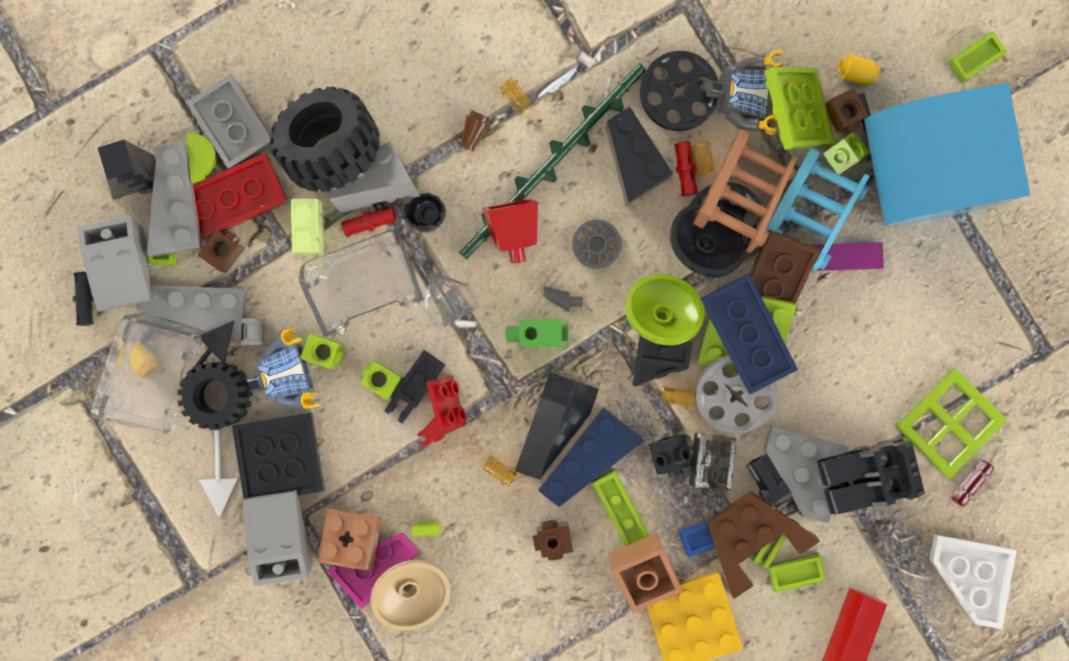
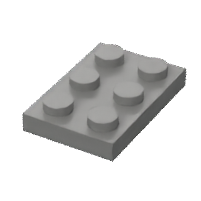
[186,74,271,169]

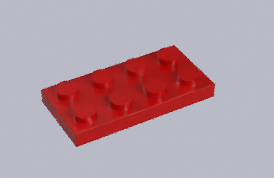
[193,153,289,241]

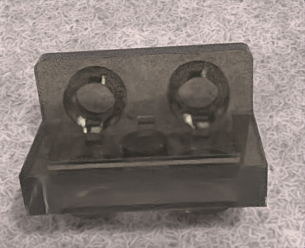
[689,433,736,491]

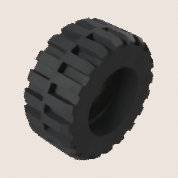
[270,87,380,192]

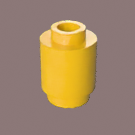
[837,53,880,86]

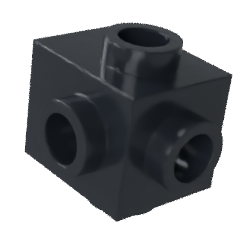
[648,434,693,477]

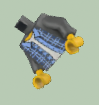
[706,50,784,135]

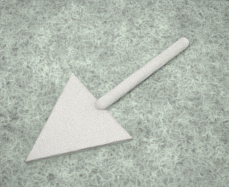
[199,429,238,518]

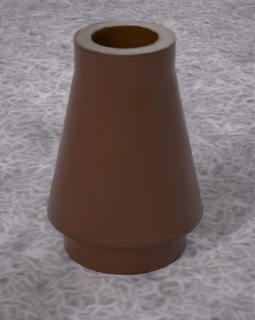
[460,110,491,152]

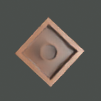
[608,533,683,613]

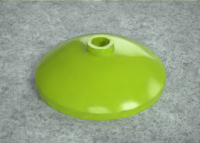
[625,274,705,345]

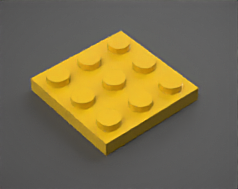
[647,571,743,661]

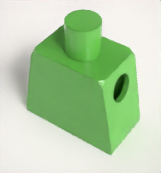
[506,319,569,347]

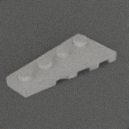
[147,143,203,257]
[137,285,246,341]

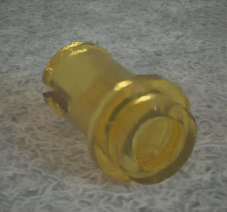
[500,77,533,112]
[661,386,696,409]
[482,456,518,487]

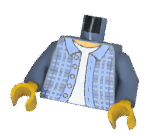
[247,327,320,409]

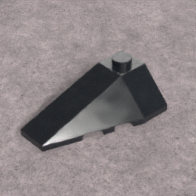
[515,372,599,480]

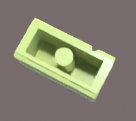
[291,199,324,255]

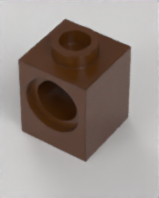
[825,88,868,133]
[198,230,245,273]

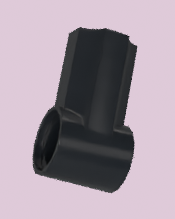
[745,454,794,508]

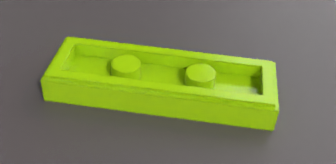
[592,470,649,546]

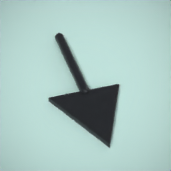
[180,320,235,387]

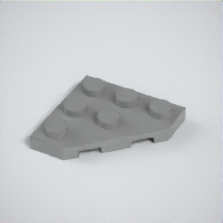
[764,425,849,523]

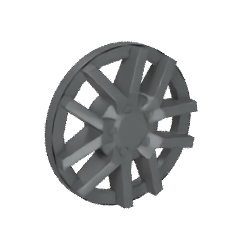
[572,220,622,269]

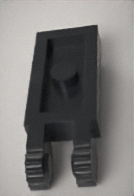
[384,350,446,424]

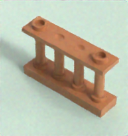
[693,129,798,253]

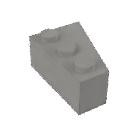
[326,141,420,213]

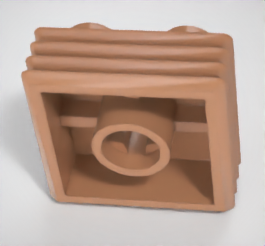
[317,509,382,570]

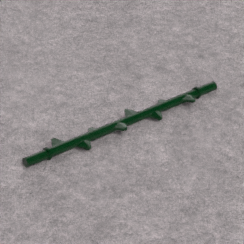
[459,63,646,260]

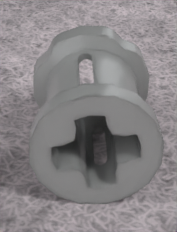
[241,318,265,345]

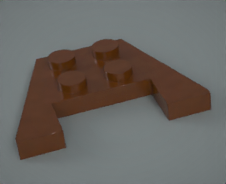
[707,491,820,599]

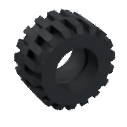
[177,362,253,430]

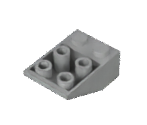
[78,216,152,312]
[243,490,313,586]

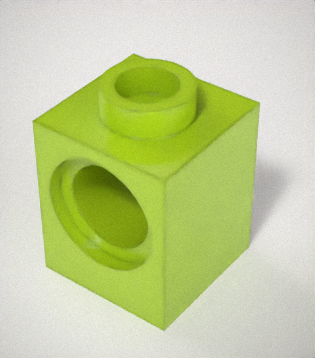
[823,131,870,175]
[300,333,345,369]
[360,361,404,401]

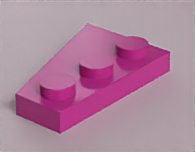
[327,533,421,609]

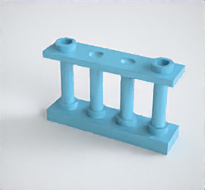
[765,148,870,274]

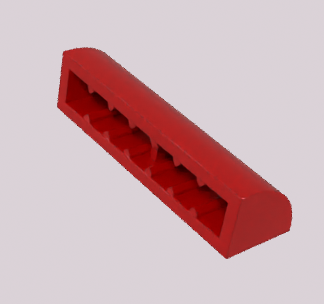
[822,587,887,661]

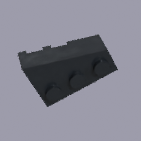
[605,106,673,206]
[98,139,156,200]

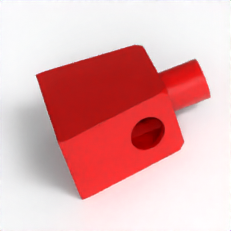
[482,199,538,264]

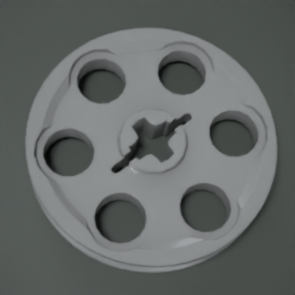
[695,355,777,434]

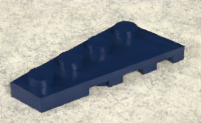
[538,408,645,507]

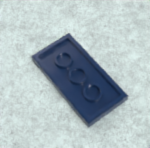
[699,273,798,395]

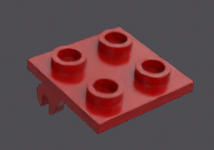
[417,375,466,446]

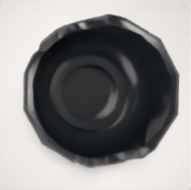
[404,193,446,233]

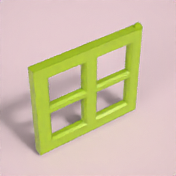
[895,368,1008,479]

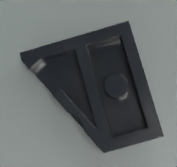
[632,335,693,386]

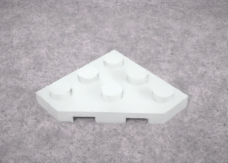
[929,534,1017,629]

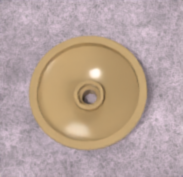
[370,560,451,631]

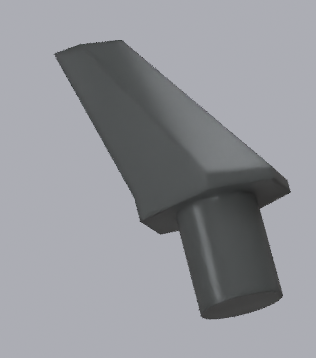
[543,286,583,312]

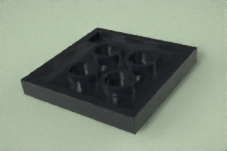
[232,412,325,499]

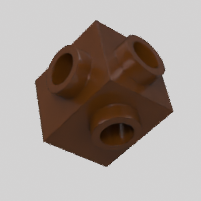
[533,520,574,560]

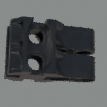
[816,438,925,514]

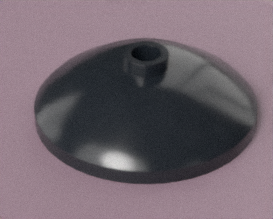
[670,203,748,277]

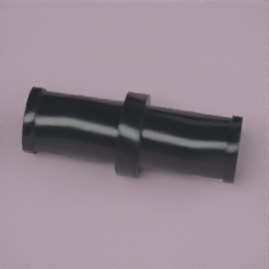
[72,272,94,326]

